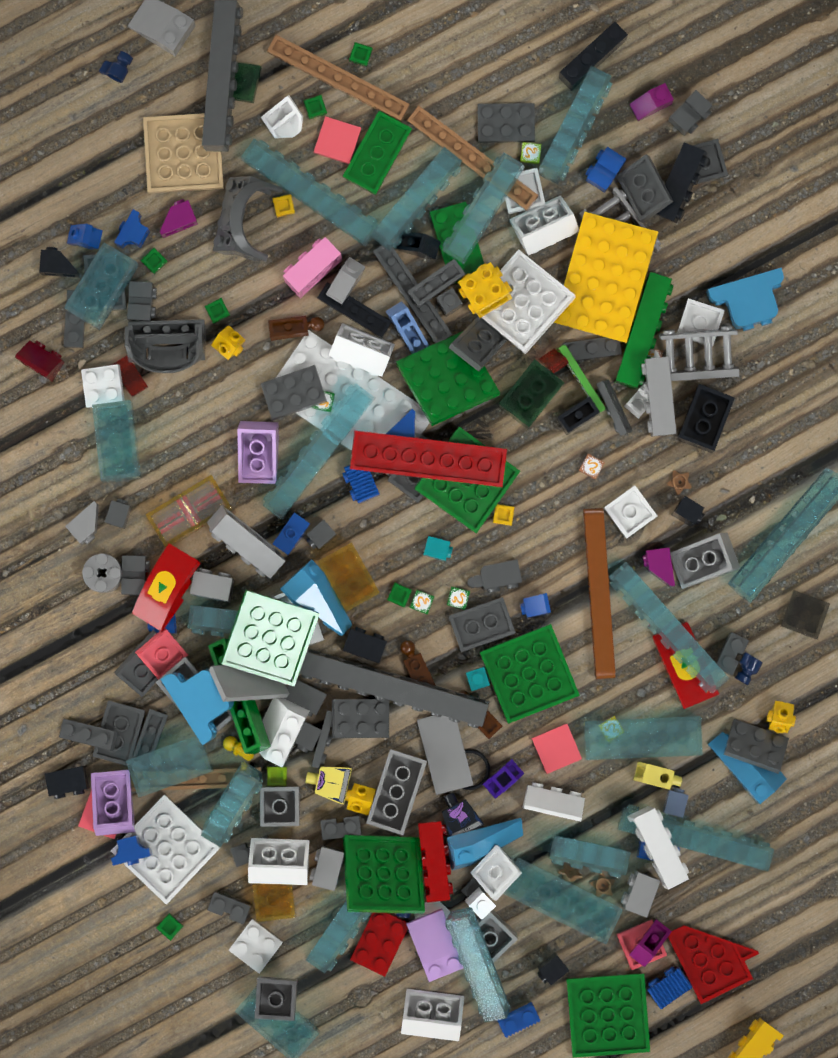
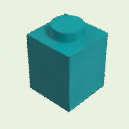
[423,536,453,562]
[465,667,490,692]

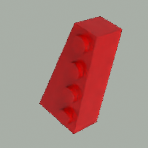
[418,821,453,903]

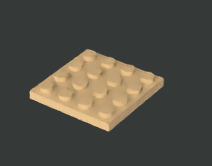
[143,113,224,194]

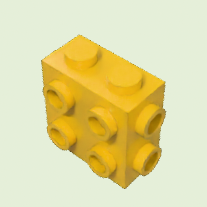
[458,262,513,318]

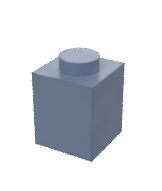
[663,787,689,818]

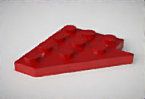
[668,925,759,1004]

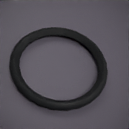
[462,749,490,790]

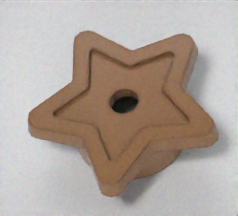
[667,470,692,495]
[558,863,583,882]
[590,872,615,897]

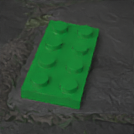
[342,111,412,195]
[430,202,484,285]

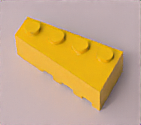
[728,1018,784,1058]

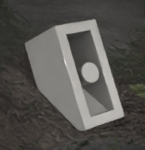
[326,257,365,304]
[65,501,99,545]

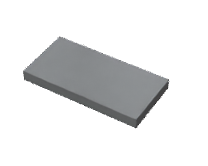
[209,665,289,702]
[417,715,474,795]

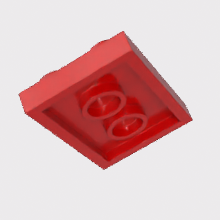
[350,913,408,977]

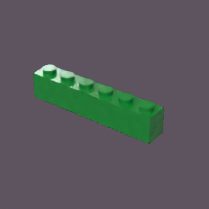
[615,272,674,389]
[208,638,271,754]

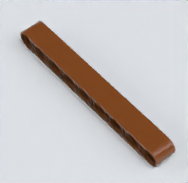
[583,508,616,679]

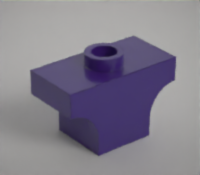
[483,759,524,799]

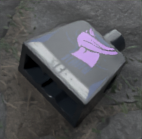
[442,792,484,837]

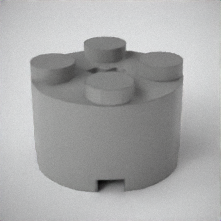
[82,553,122,593]

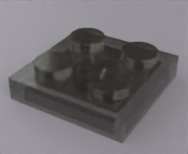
[780,590,830,640]

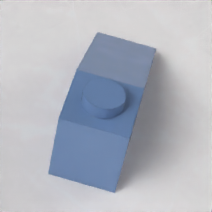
[386,301,429,354]

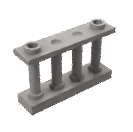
[578,187,661,253]
[659,326,739,381]

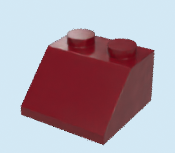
[15,340,65,382]

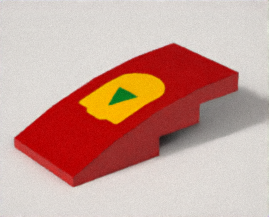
[132,543,201,632]
[652,621,719,709]

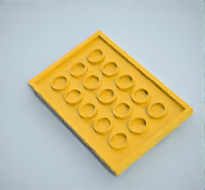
[554,212,659,343]

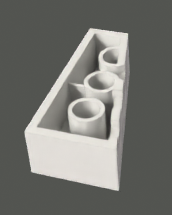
[627,806,689,890]

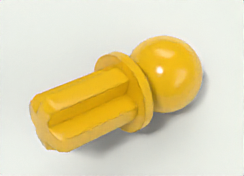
[223,736,254,761]

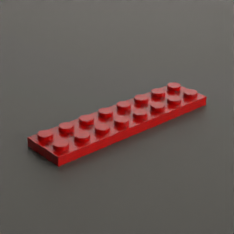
[350,430,507,487]

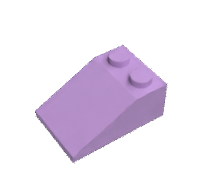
[237,421,279,484]
[91,770,135,836]
[406,909,465,982]

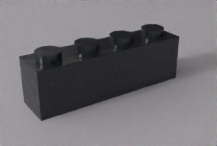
[558,21,628,91]
[656,142,708,224]

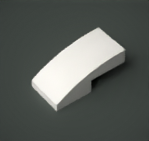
[624,382,648,419]

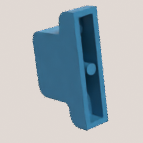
[706,268,784,331]
[160,669,234,745]

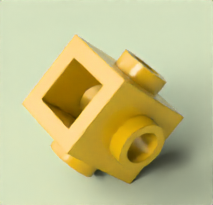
[211,325,246,360]
[767,700,796,733]
[345,783,376,816]

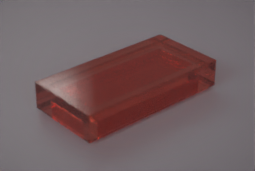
[539,348,569,373]
[112,355,148,398]

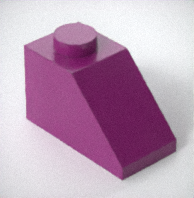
[630,83,674,121]
[160,199,198,238]
[642,548,675,587]
[629,919,672,967]

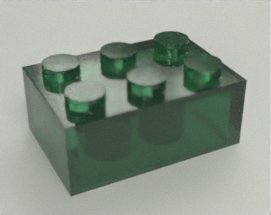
[498,359,565,430]

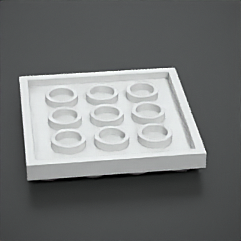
[476,250,576,354]
[111,794,220,905]

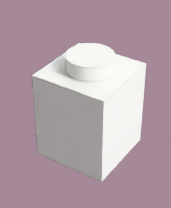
[465,887,496,919]

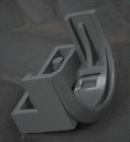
[213,176,282,261]
[125,320,206,373]

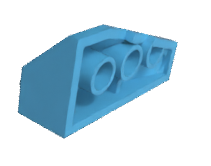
[280,559,352,636]
[708,732,787,804]
[447,818,523,871]

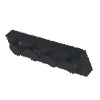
[317,282,392,339]

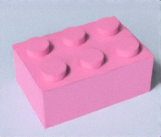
[283,237,342,299]

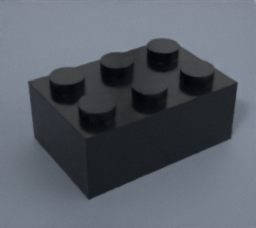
[676,384,735,453]

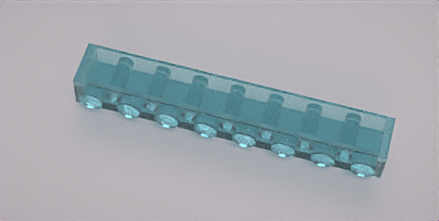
[241,139,379,247]
[263,383,375,519]
[727,468,838,603]
[609,562,730,694]
[617,804,774,871]

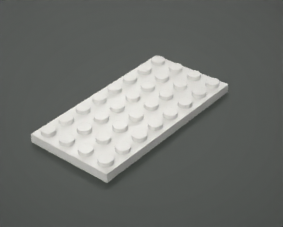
[276,330,430,477]

